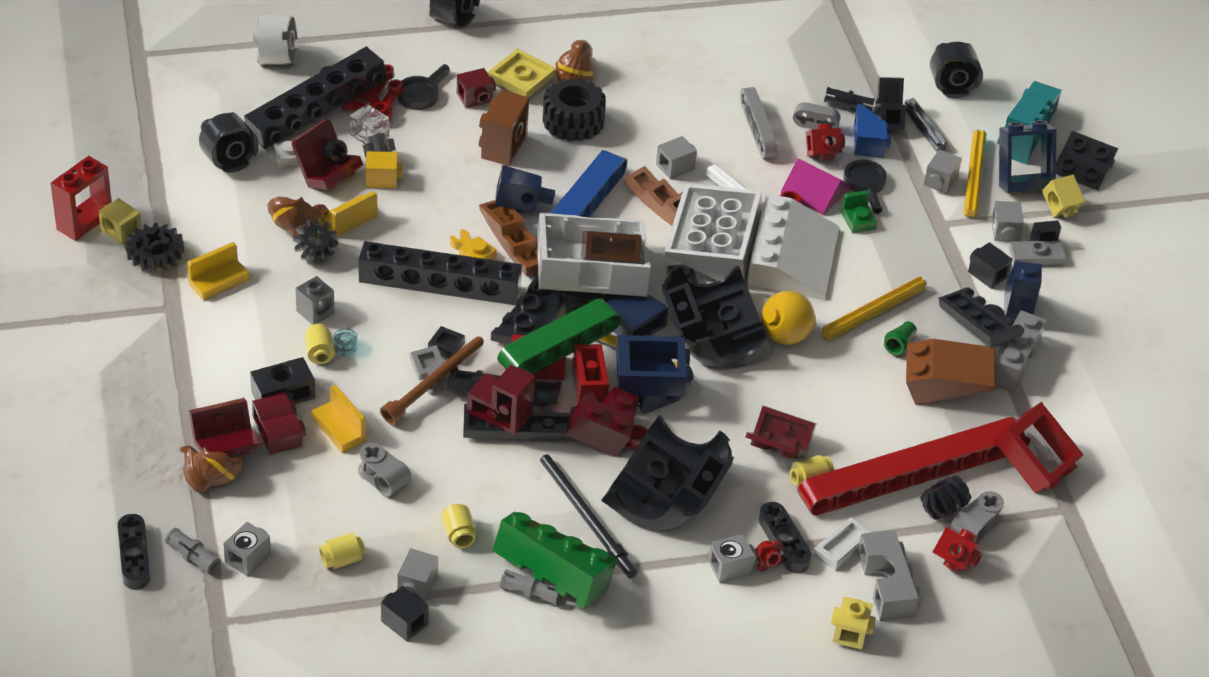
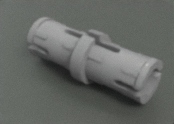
[165,527,221,575]
[500,569,561,605]

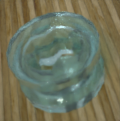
[333,328,358,356]

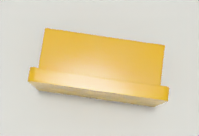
[321,191,378,238]
[187,242,250,301]
[311,385,366,453]

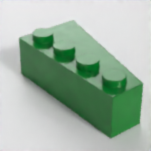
[492,511,618,609]

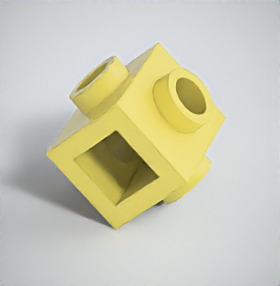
[831,596,876,650]

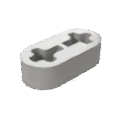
[793,102,841,129]

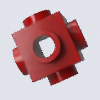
[805,124,845,160]
[932,527,983,572]

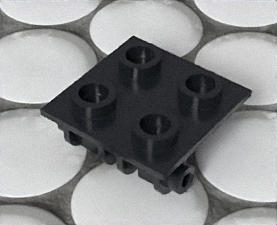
[1056,131,1118,191]

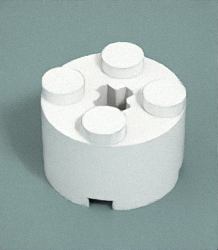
[253,15,298,65]

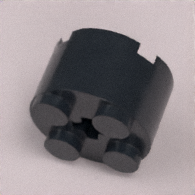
[429,0,480,27]
[930,41,983,98]
[199,112,259,173]

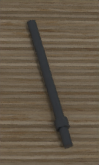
[540,454,638,579]

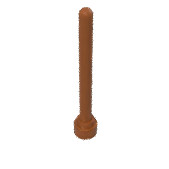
[380,336,484,426]

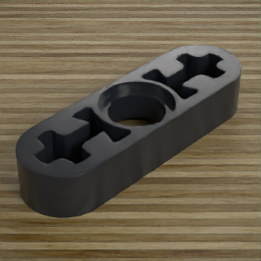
[759,502,811,573]
[118,514,150,590]

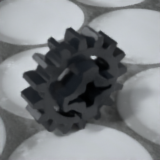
[125,223,184,272]

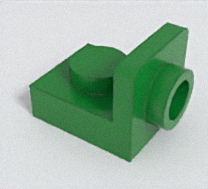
[841,190,877,233]

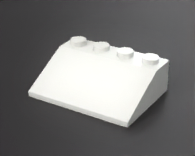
[665,184,762,281]
[747,194,839,300]

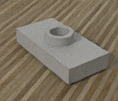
[1009,241,1066,265]

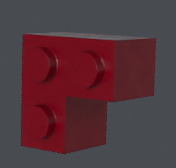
[467,364,535,435]
[565,386,639,457]

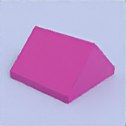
[781,158,851,216]

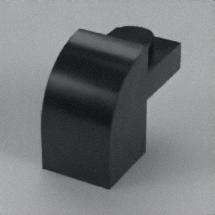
[875,77,906,130]

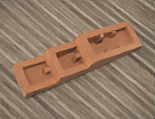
[624,166,683,226]

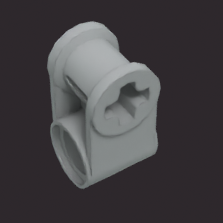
[358,443,412,497]
[951,491,1004,542]

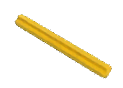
[964,129,987,218]
[821,276,927,341]

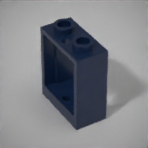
[999,120,1057,192]
[616,335,692,397]

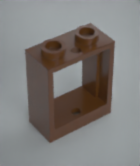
[581,231,642,262]

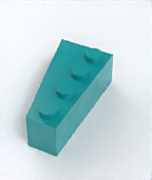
[997,81,1062,164]

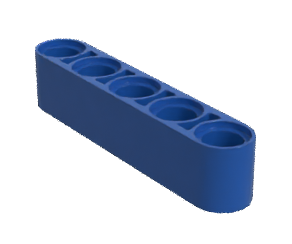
[550,150,628,218]

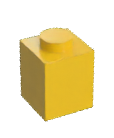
[366,151,403,188]

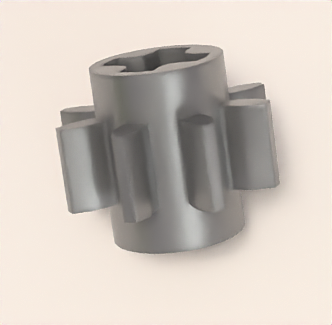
[362,133,396,157]

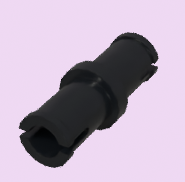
[824,86,875,112]

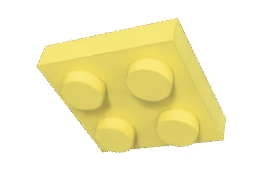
[487,48,556,97]

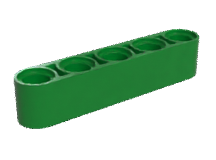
[497,299,621,374]

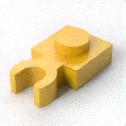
[450,229,497,260]

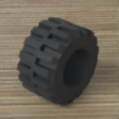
[542,78,606,141]

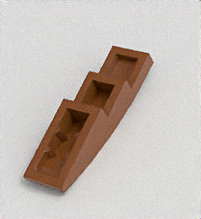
[479,200,538,277]

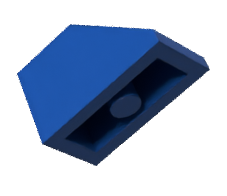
[854,104,891,158]

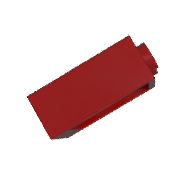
[50,155,112,241]
[993,402,1084,493]

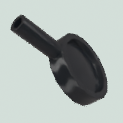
[397,64,450,110]
[843,159,887,214]

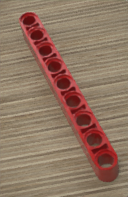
[797,417,1031,516]

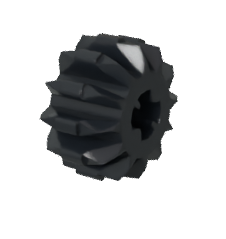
[293,218,339,264]
[920,476,972,520]

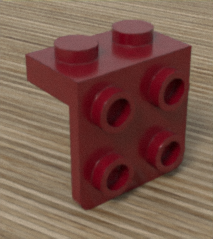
[291,119,363,191]
[188,398,262,456]
[745,405,817,459]

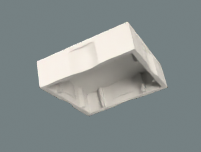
[537,213,651,297]

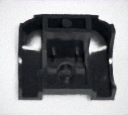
[662,264,773,368]
[601,415,734,531]

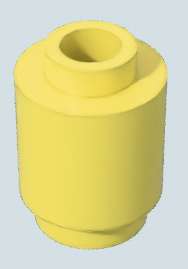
[305,324,335,364]
[790,455,834,486]
[441,504,477,548]
[319,532,365,569]

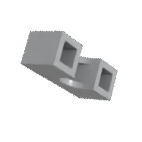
[996,310,1046,393]
[857,530,921,621]

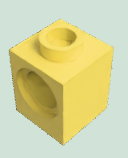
[1042,175,1085,218]
[99,198,142,245]

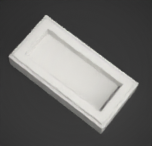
[813,517,872,571]

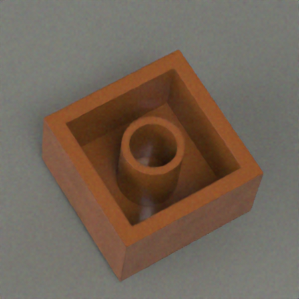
[479,90,529,166]

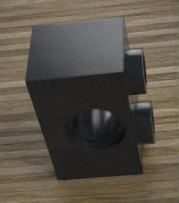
[250,357,316,404]

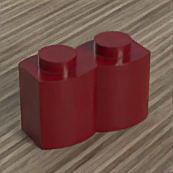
[252,393,306,454]

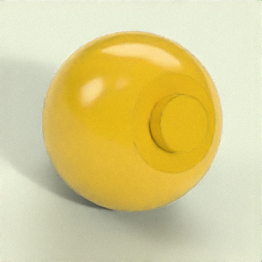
[761,291,816,345]

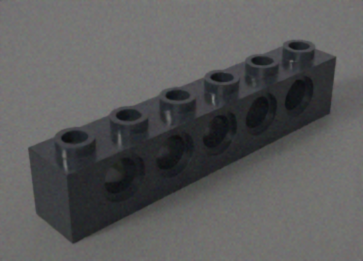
[244,46,387,149]
[358,241,522,305]

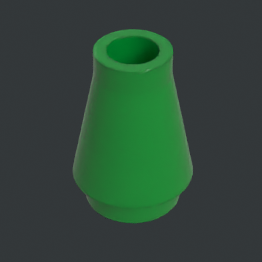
[884,321,917,355]

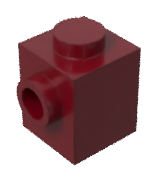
[456,68,496,108]

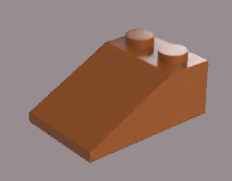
[906,339,996,405]

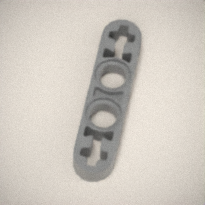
[740,87,777,158]

